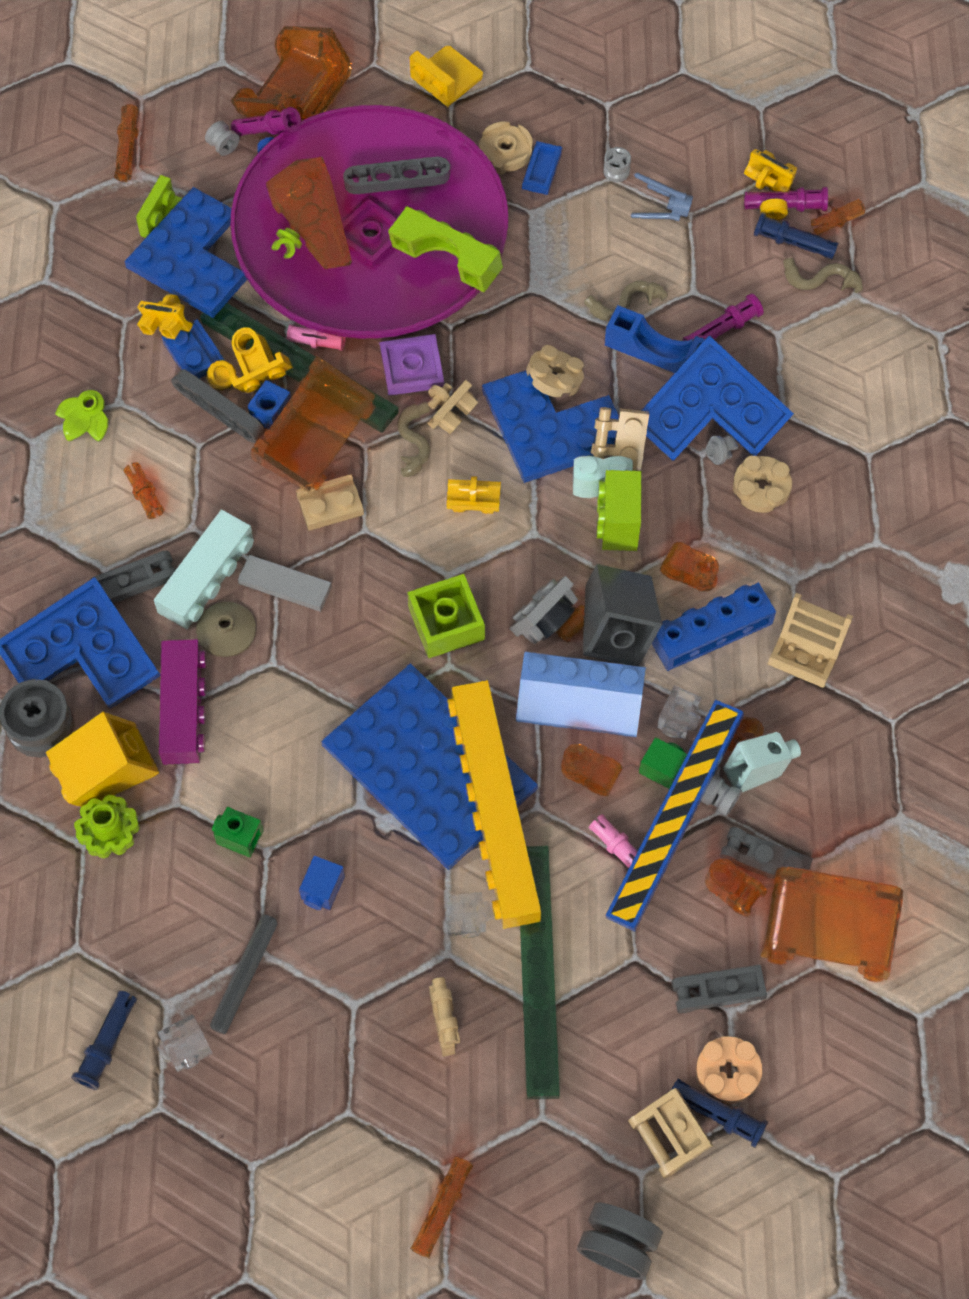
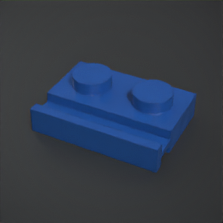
[162,319,225,379]

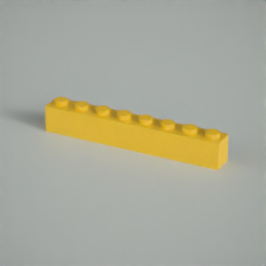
[447,680,541,929]

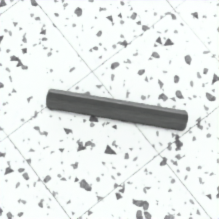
[210,914,278,1034]

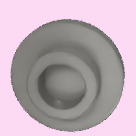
[706,436,738,465]

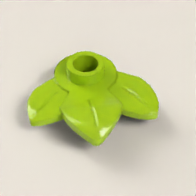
[55,390,109,442]

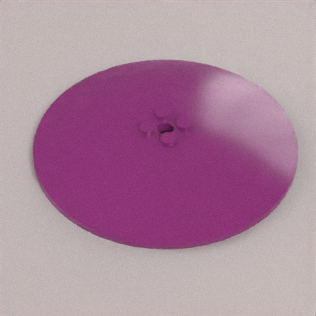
[230,105,508,339]

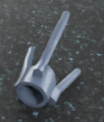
[631,173,693,221]

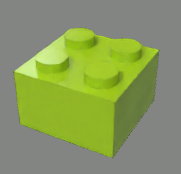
[597,470,641,551]
[407,574,485,659]

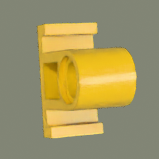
[230,327,293,393]

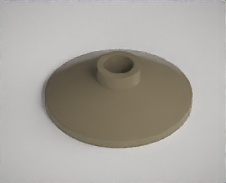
[196,602,256,657]

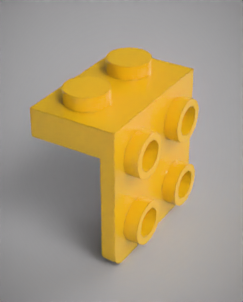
[409,46,483,107]

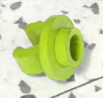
[272,228,302,259]

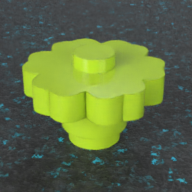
[74,794,140,859]

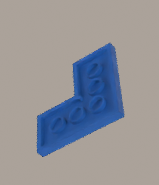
[124,187,247,318]
[640,336,794,461]
[482,370,619,483]
[0,577,161,709]

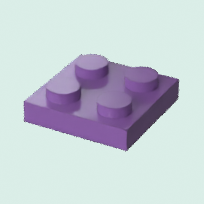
[380,334,444,396]

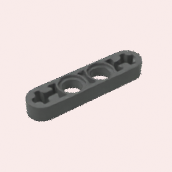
[343,156,450,194]
[171,369,265,443]

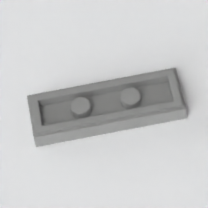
[238,555,332,612]

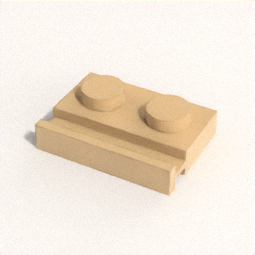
[296,474,364,531]

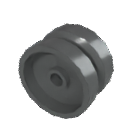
[0,679,74,758]
[576,1202,663,1280]

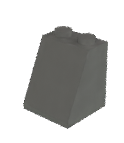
[583,564,663,666]

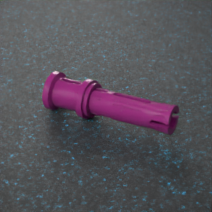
[230,107,301,137]
[744,187,828,212]
[682,293,764,341]

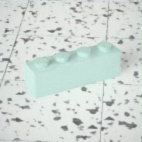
[154,509,254,629]

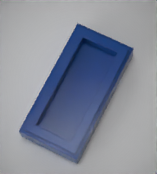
[522,141,562,195]

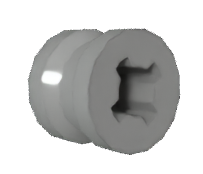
[205,121,240,156]
[603,147,631,182]

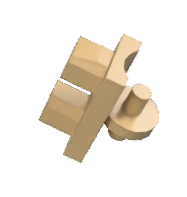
[427,380,479,434]

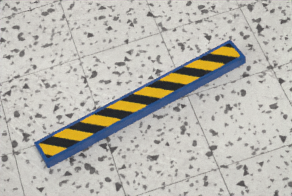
[605,700,744,932]

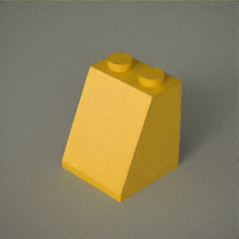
[46,712,159,807]

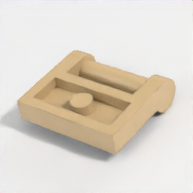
[628,1088,714,1179]

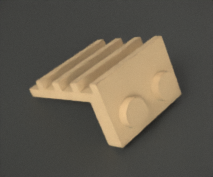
[768,593,853,688]

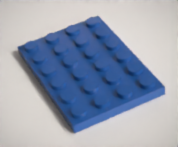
[321,663,538,871]

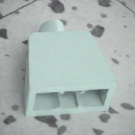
[723,732,801,792]

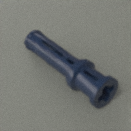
[753,212,839,260]
[71,990,137,1090]
[671,1078,768,1148]

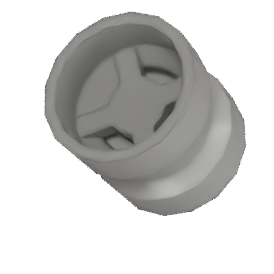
[701,774,742,817]

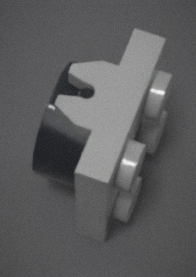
[509,576,578,644]

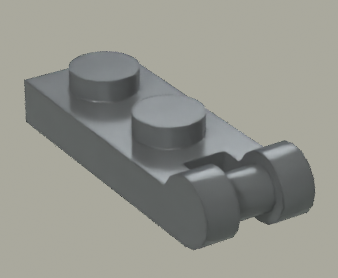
[91,551,176,603]
[720,827,813,890]
[671,965,767,1013]

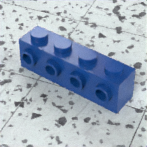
[652,582,776,671]

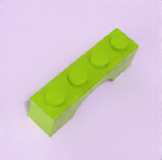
[388,206,503,293]

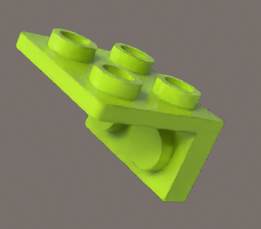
[136,175,182,238]

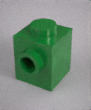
[639,737,687,789]
[212,807,264,858]

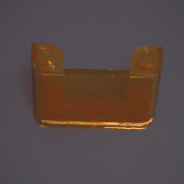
[231,26,352,125]
[251,356,376,493]
[760,867,904,982]

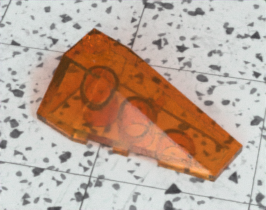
[266,157,352,269]

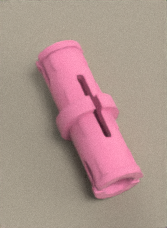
[287,324,346,351]
[589,814,638,868]

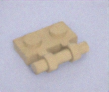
[591,407,649,470]
[429,977,460,1057]

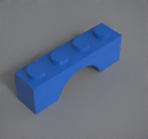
[605,305,722,373]

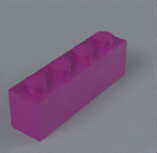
[159,639,207,765]

